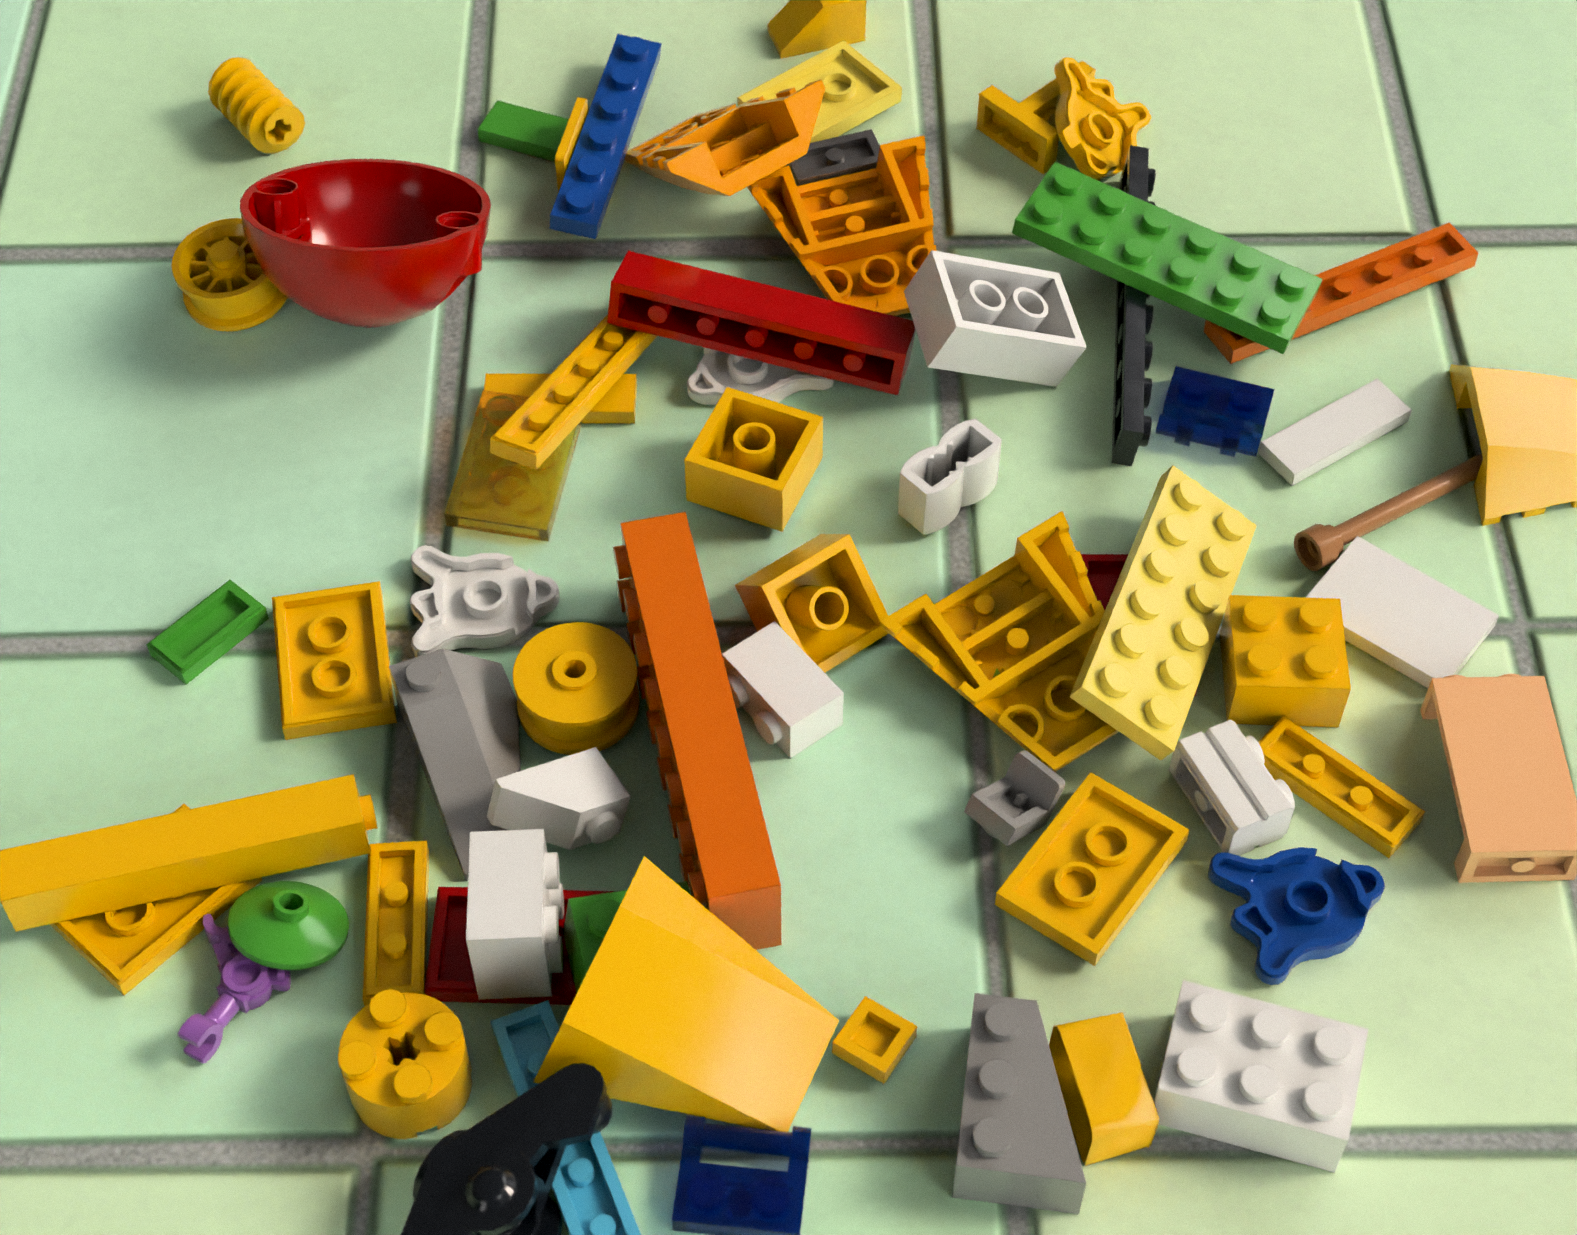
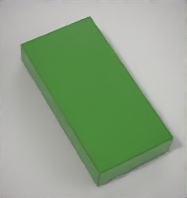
[478,100,569,162]
[146,580,269,685]

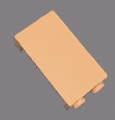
[1420,674,1577,883]

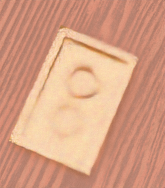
[444,390,584,542]

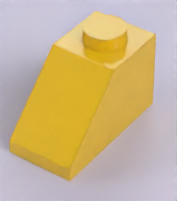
[767,0,866,59]

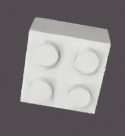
[466,829,564,999]

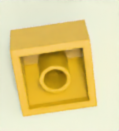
[735,534,889,673]

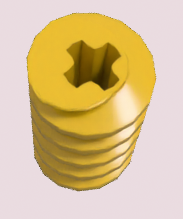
[208,57,305,154]

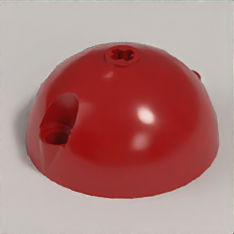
[240,159,491,328]

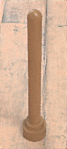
[1294,453,1483,571]

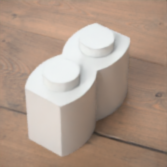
[898,419,1002,535]

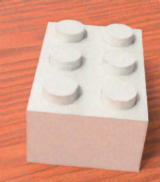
[904,250,1087,387]
[1154,980,1368,1173]

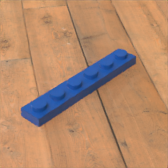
[549,34,662,239]

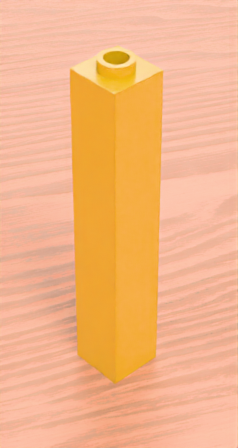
[0,774,378,932]

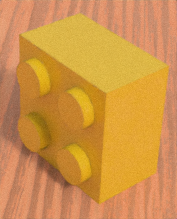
[684,387,823,532]
[1220,595,1351,728]

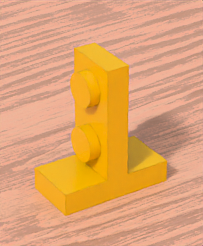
[976,61,1096,174]

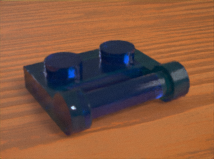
[672,1115,812,1235]

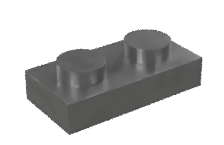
[786,129,880,186]

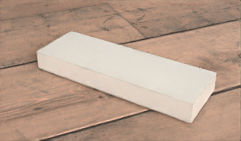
[1258,378,1411,486]

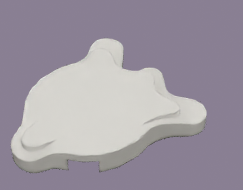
[687,348,834,405]
[410,545,560,657]

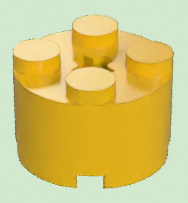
[338,989,473,1139]

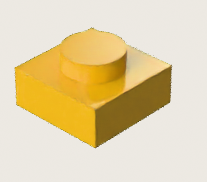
[832,996,917,1084]

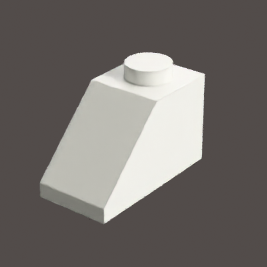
[487,747,631,850]

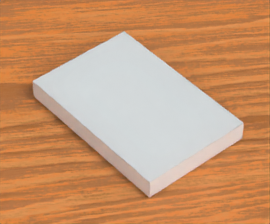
[1306,536,1499,688]

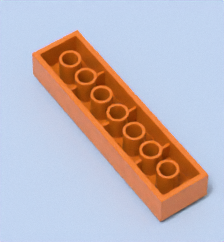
[613,512,781,950]

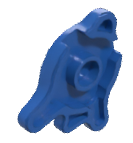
[1208,847,1385,985]

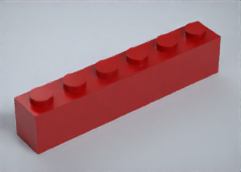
[607,250,916,396]

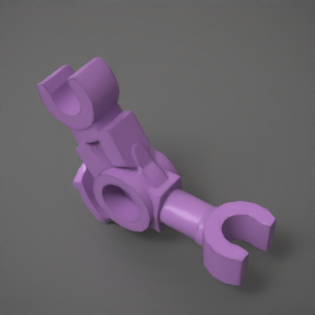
[178,913,291,1064]

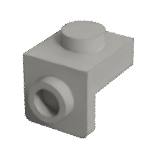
[964,750,1065,846]

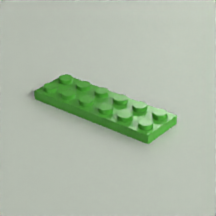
[1012,162,1323,354]

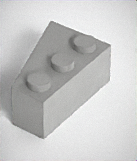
[952,993,1086,1214]

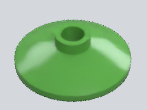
[227,881,349,970]

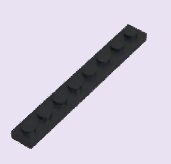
[1112,145,1156,466]

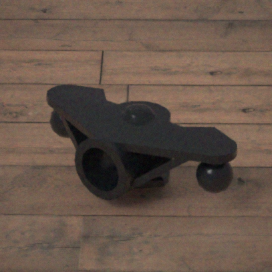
[401,1063,612,1235]

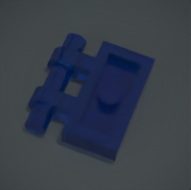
[1156,366,1275,457]

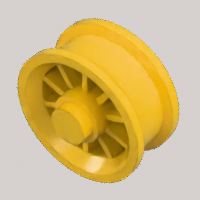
[172,218,287,331]
[513,622,640,755]

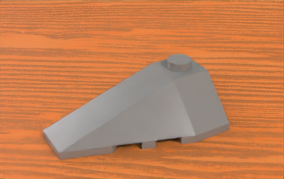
[389,648,521,881]

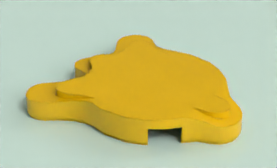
[1054,57,1151,181]

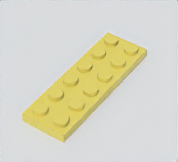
[1070,465,1257,760]

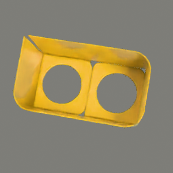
[1049,1012,1159,1166]

